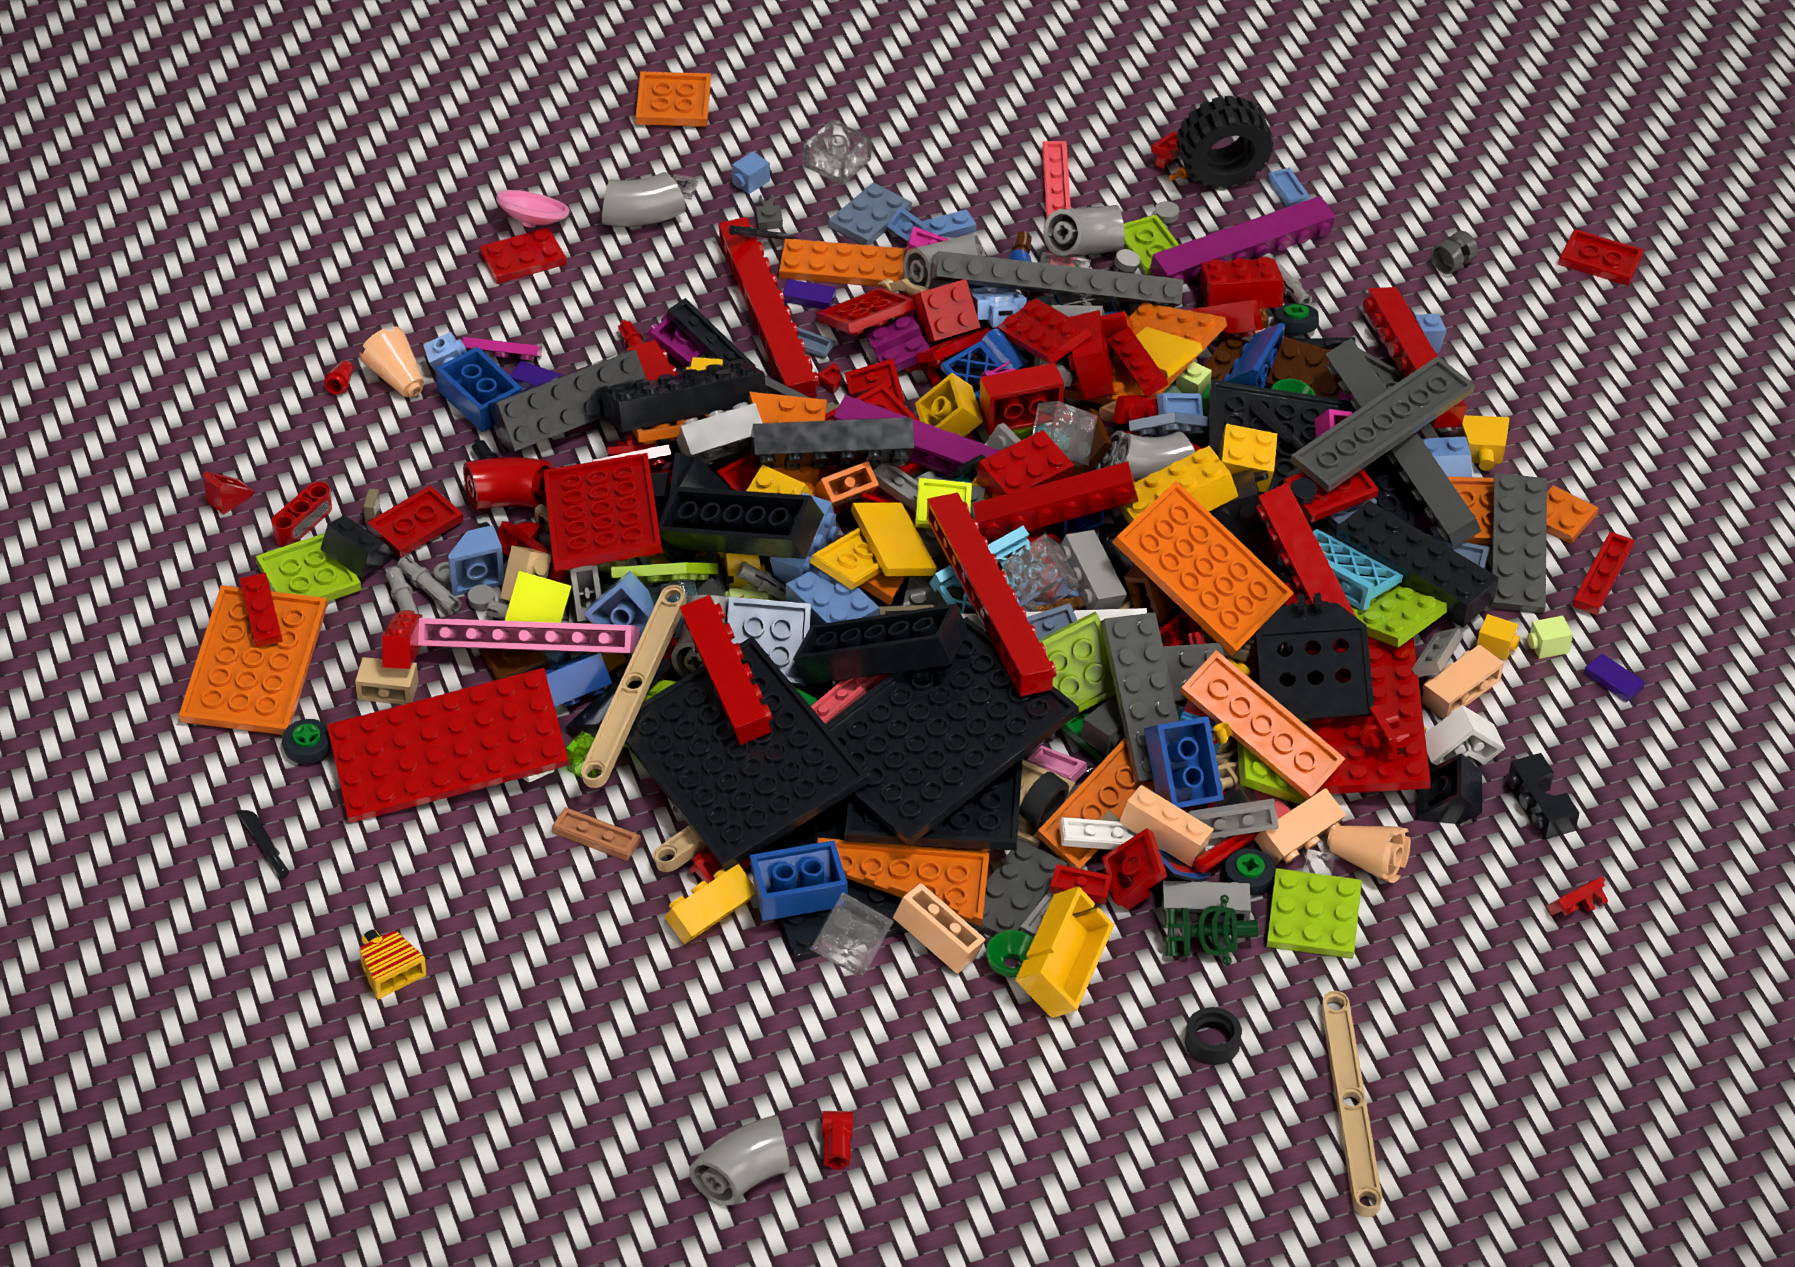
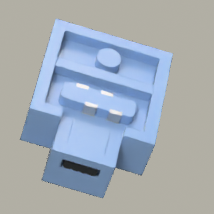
[969,287,1027,327]

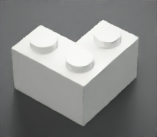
[1425,705,1506,765]

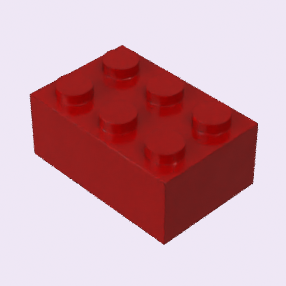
[1200,257,1284,308]
[1068,310,1115,400]
[979,363,1064,436]
[976,430,1074,498]

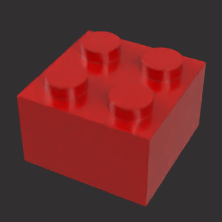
[911,279,980,343]

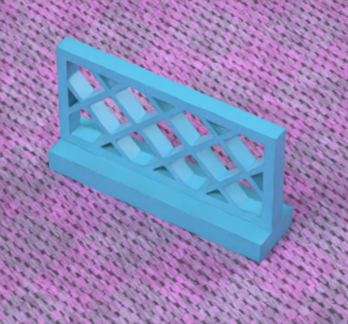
[929,526,1048,614]
[1277,529,1403,611]

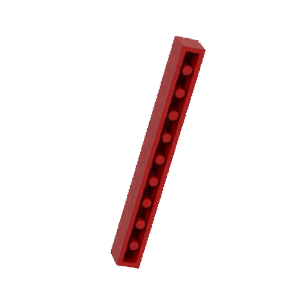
[718,217,820,398]
[926,492,1056,696]

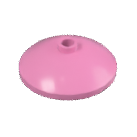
[496,190,569,228]

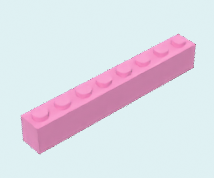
[418,618,640,654]

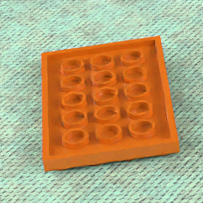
[1064,303,1227,405]
[1112,481,1294,656]
[178,585,328,735]

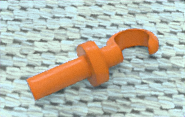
[1169,166,1188,180]

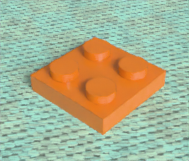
[1546,485,1599,544]

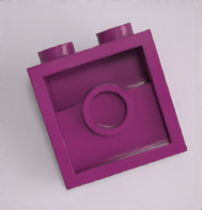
[646,312,704,367]
[866,314,930,372]

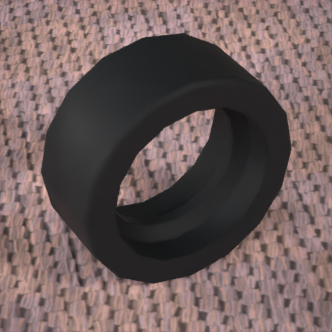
[1019,772,1069,828]
[1184,1007,1242,1065]

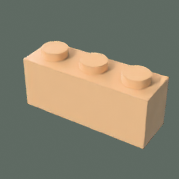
[1421,644,1504,719]
[1119,785,1214,867]
[1254,788,1346,866]
[893,883,986,974]

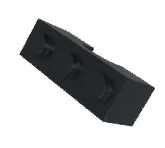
[1507,753,1580,840]

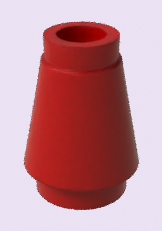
[324,361,354,395]

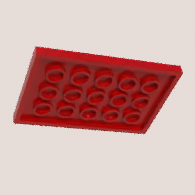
[543,452,663,571]

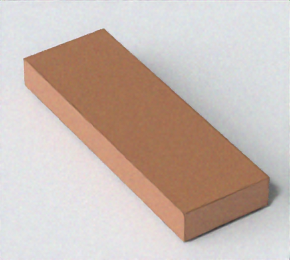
[552,807,641,861]

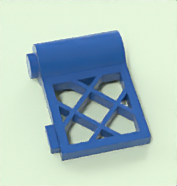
[940,328,1031,403]

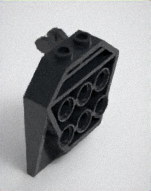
[1256,593,1374,721]

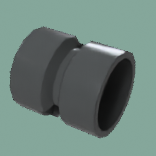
[1431,231,1478,274]

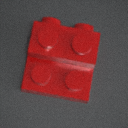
[1102,828,1167,910]

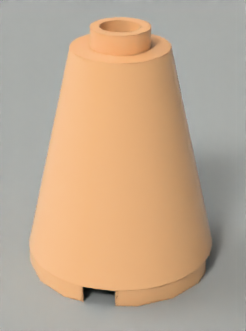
[359,326,424,397]
[1327,826,1411,883]

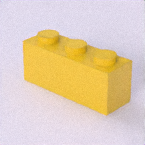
[664,864,755,945]

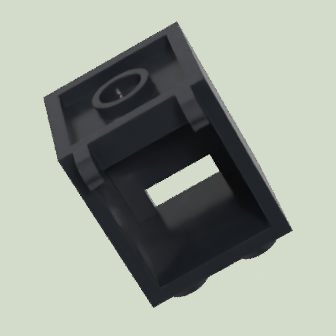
[1209,469,1271,548]

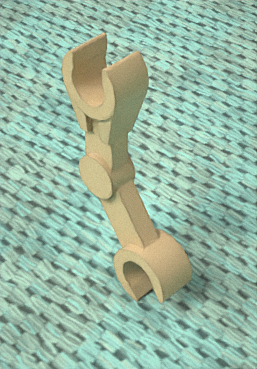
[878,278,930,296]

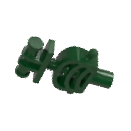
[1162,894,1259,965]

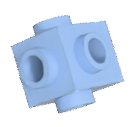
[423,332,467,372]

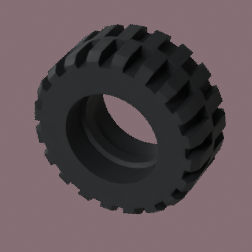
[1176,96,1274,189]

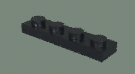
[666,298,756,367]

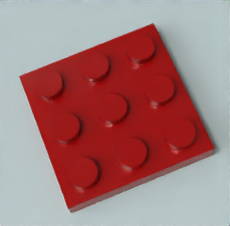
[815,288,916,335]

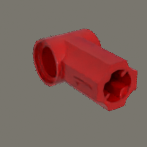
[822,1111,853,1170]

